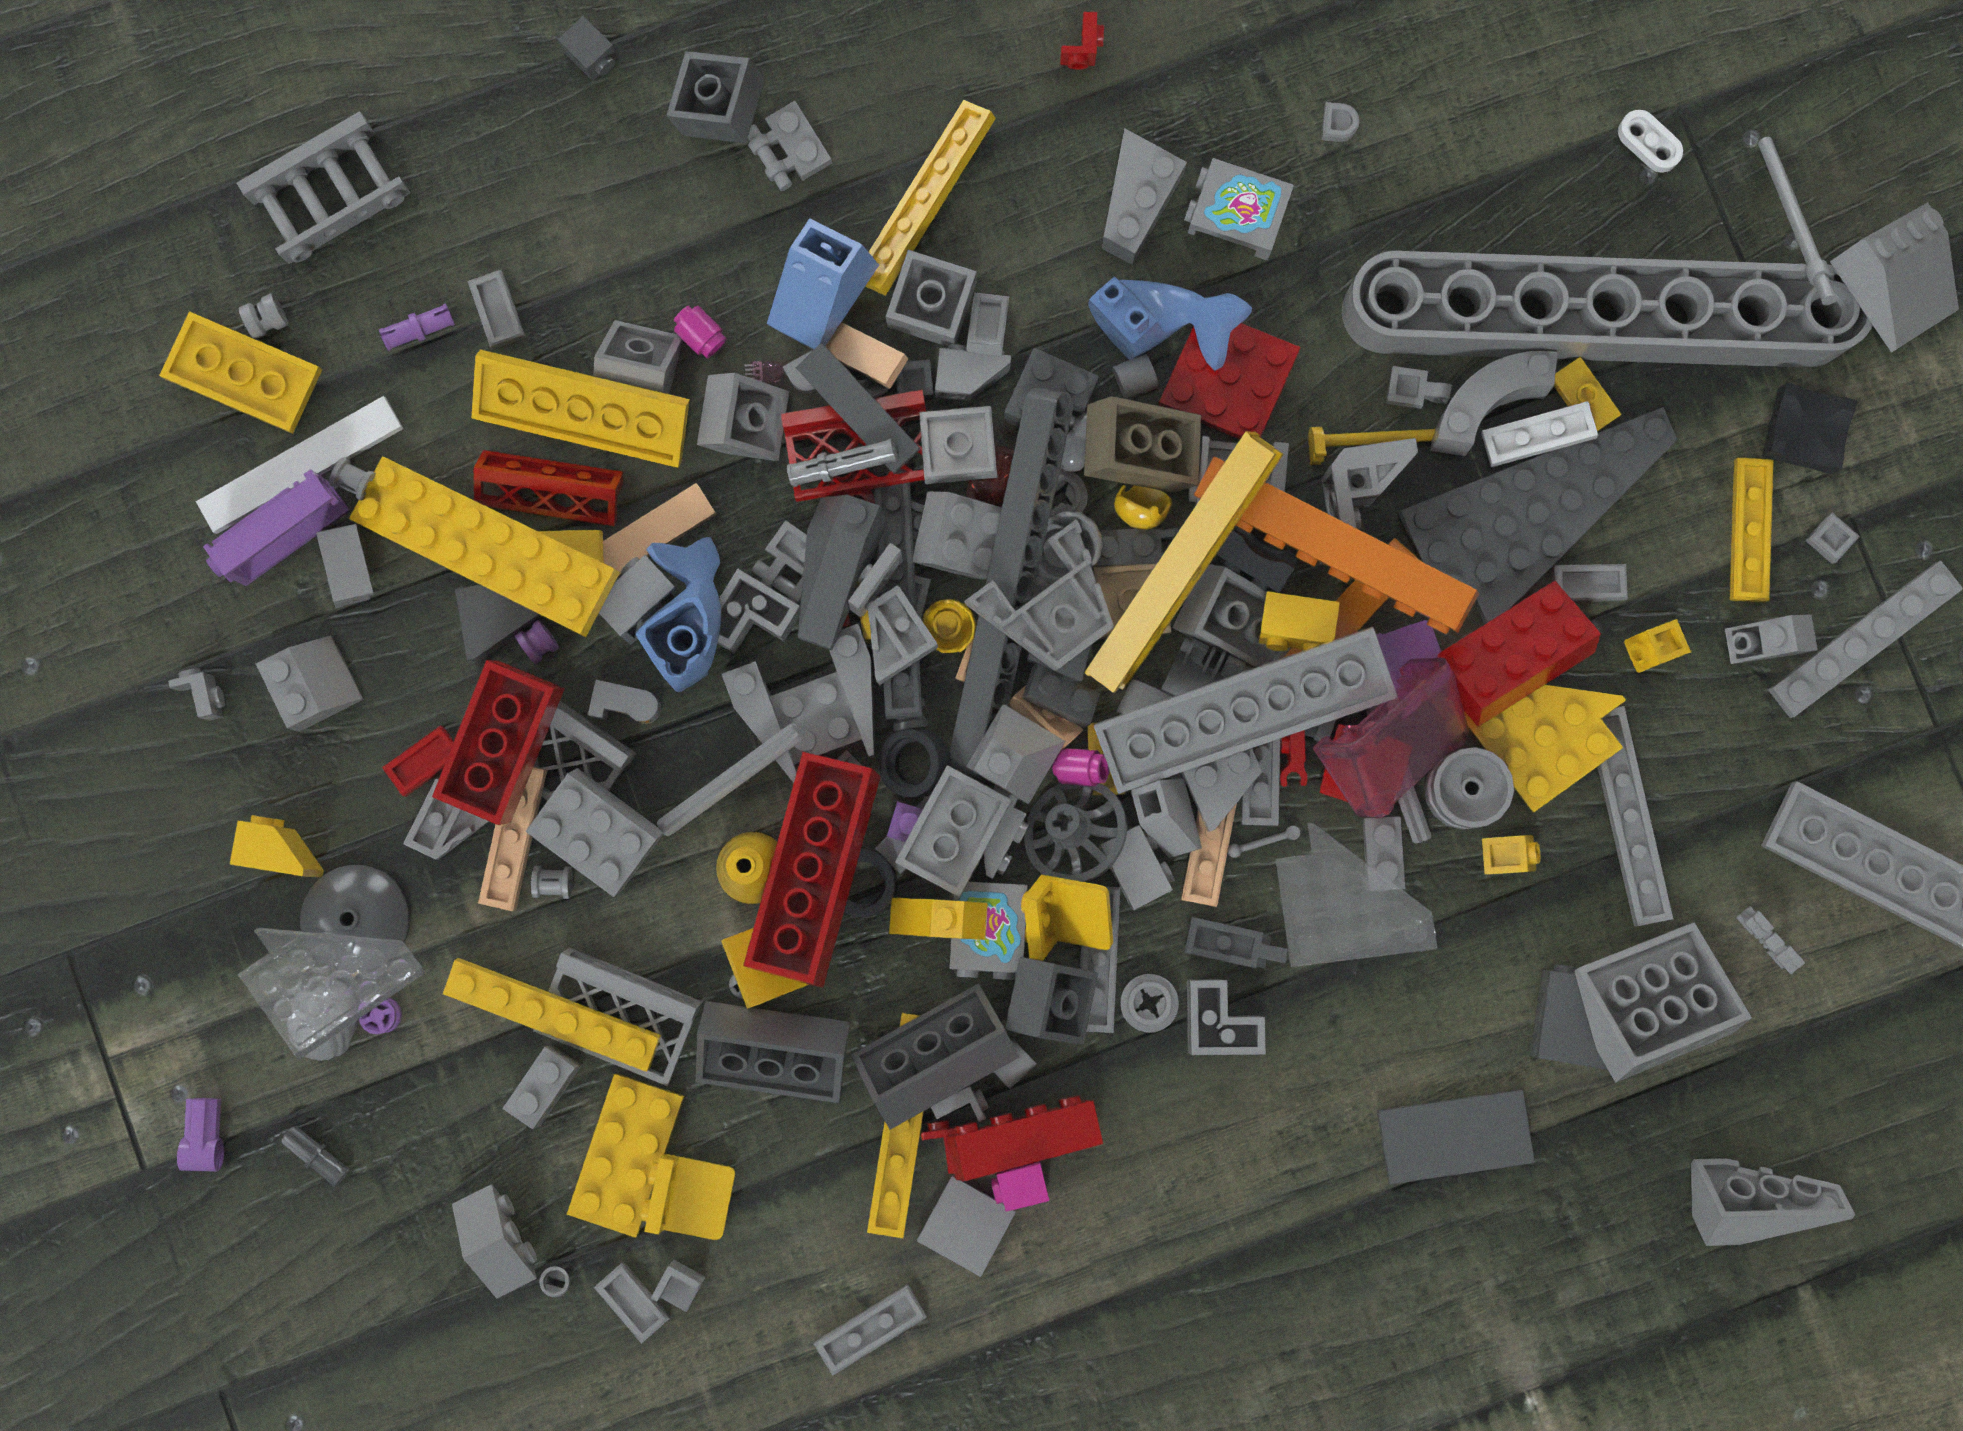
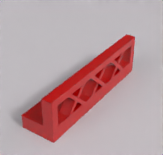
[473,450,623,526]

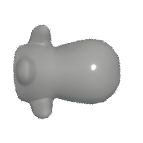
[1060,412,1087,472]

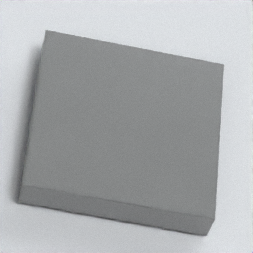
[919,406,997,484]
[917,1175,1016,1277]

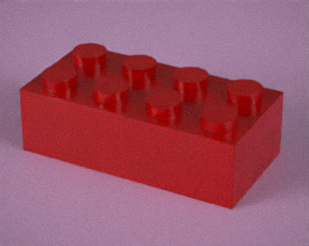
[1434,581,1601,727]
[432,660,565,825]

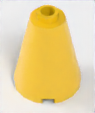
[716,832,777,904]

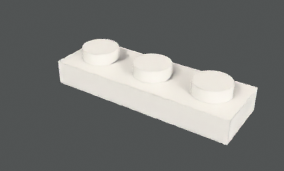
[1482,401,1598,467]

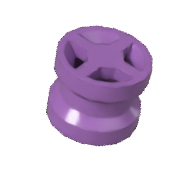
[515,619,559,664]
[359,997,402,1034]

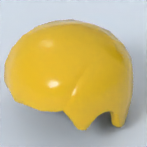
[1114,485,1172,530]
[922,599,977,653]

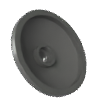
[300,865,410,974]

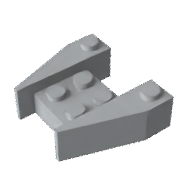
[722,624,876,783]

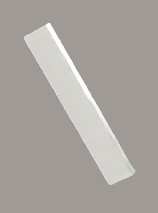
[196,396,404,534]

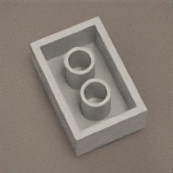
[525,768,664,897]

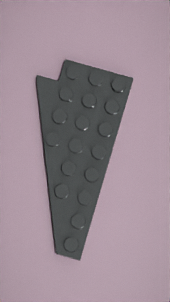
[1399,407,1678,625]

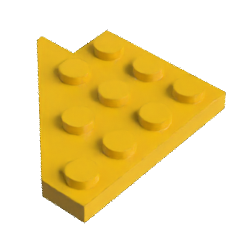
[1445,685,1626,813]

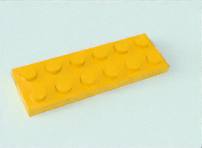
[471,349,690,468]

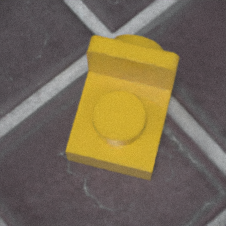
[1624,619,1691,673]
[1482,835,1541,875]

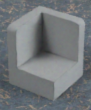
[651,1260,706,1312]

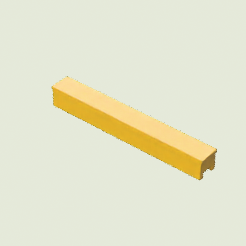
[1084,431,1284,693]

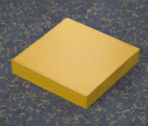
[721,928,809,1009]

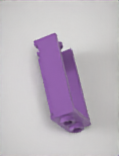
[203,469,351,586]

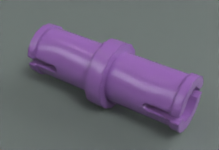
[379,303,455,351]

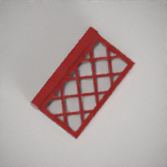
[781,390,926,502]

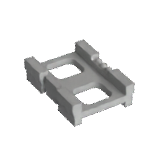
[1736,906,1805,974]

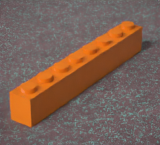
[1194,456,1480,635]

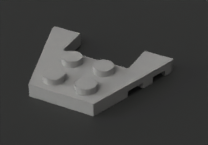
[964,520,1114,671]

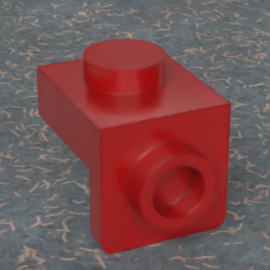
[1060,12,1104,70]
[921,1120,958,1174]

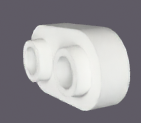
[1618,110,1683,173]

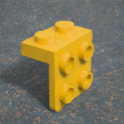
[1021,874,1113,961]
[641,1154,736,1240]

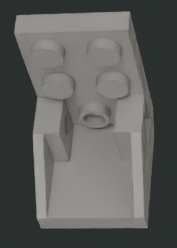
[1321,438,1418,583]

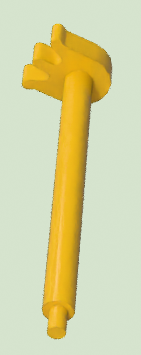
[1308,427,1435,465]

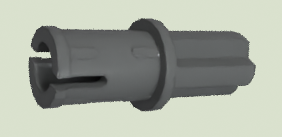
[281,1126,350,1188]

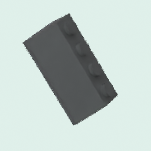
[851,983,1019,1130]
[695,1001,850,1103]

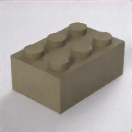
[1084,396,1201,493]

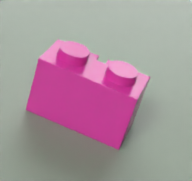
[991,1161,1049,1212]

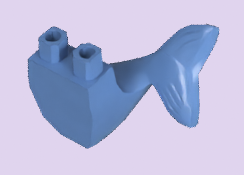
[1088,276,1252,371]
[635,537,721,692]

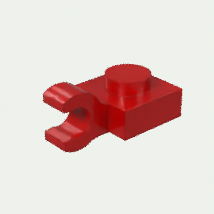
[1279,730,1308,787]

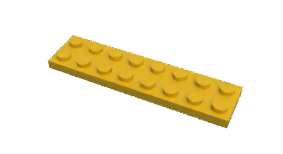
[349,456,620,637]

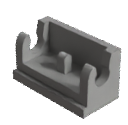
[316,524,374,608]

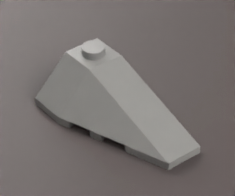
[1691,1158,1855,1246]

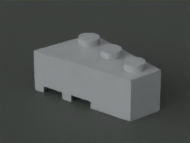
[1102,128,1187,265]

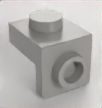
[168,668,225,721]
[931,1085,989,1122]

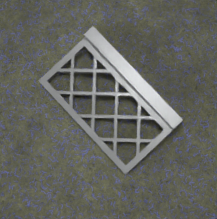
[534,701,637,801]
[533,947,703,1086]

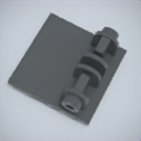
[1160,637,1251,697]

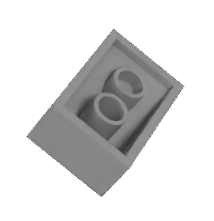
[1173,564,1290,669]

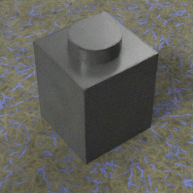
[558,16,618,81]

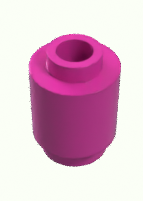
[674,306,727,359]
[1053,748,1109,786]

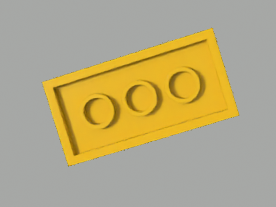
[159,312,322,434]
[567,1073,685,1238]

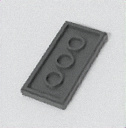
[1377,1089,1535,1184]

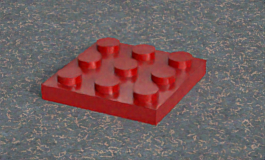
[1159,323,1301,439]

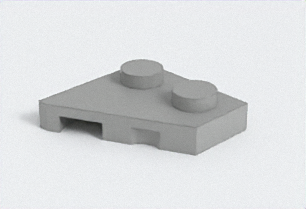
[867,585,938,685]
[1182,748,1262,832]
[403,779,489,860]

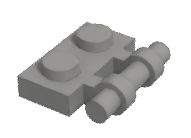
[748,101,832,191]
[751,520,807,605]

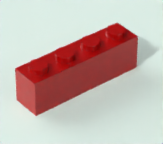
[945,1095,1104,1181]

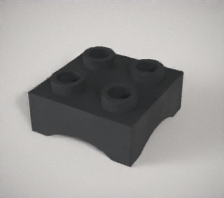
[1762,383,1857,474]
[1217,526,1298,593]

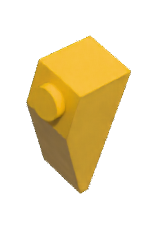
[889,898,987,940]

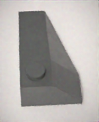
[798,495,888,650]

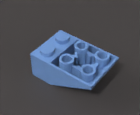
[767,218,879,350]

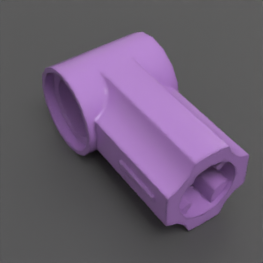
[177,1098,224,1172]

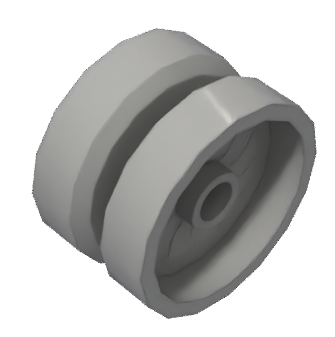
[1424,747,1514,830]

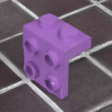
[1376,620,1446,710]

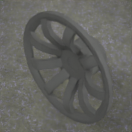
[1024,783,1128,882]

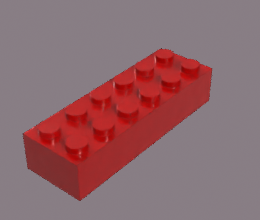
[743,752,881,988]

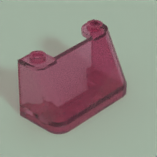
[1312,658,1469,819]

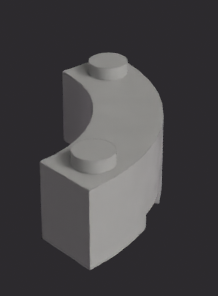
[1430,351,1558,456]

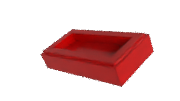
[382,725,454,797]

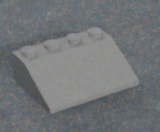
[1830,202,1959,352]
[1574,922,1752,1083]

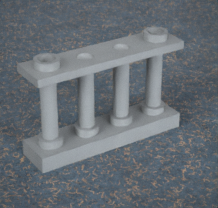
[237,111,411,264]

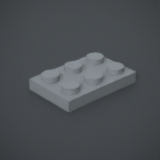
[895,765,1012,897]

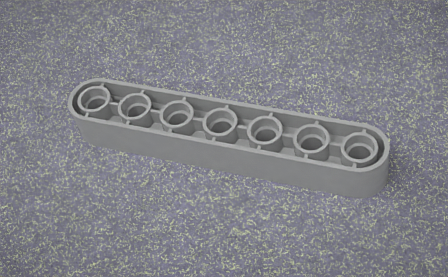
[1342,251,1873,367]

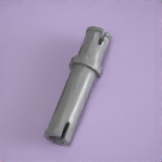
[787,438,898,487]

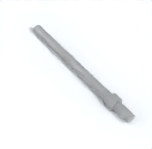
[1758,137,1837,305]

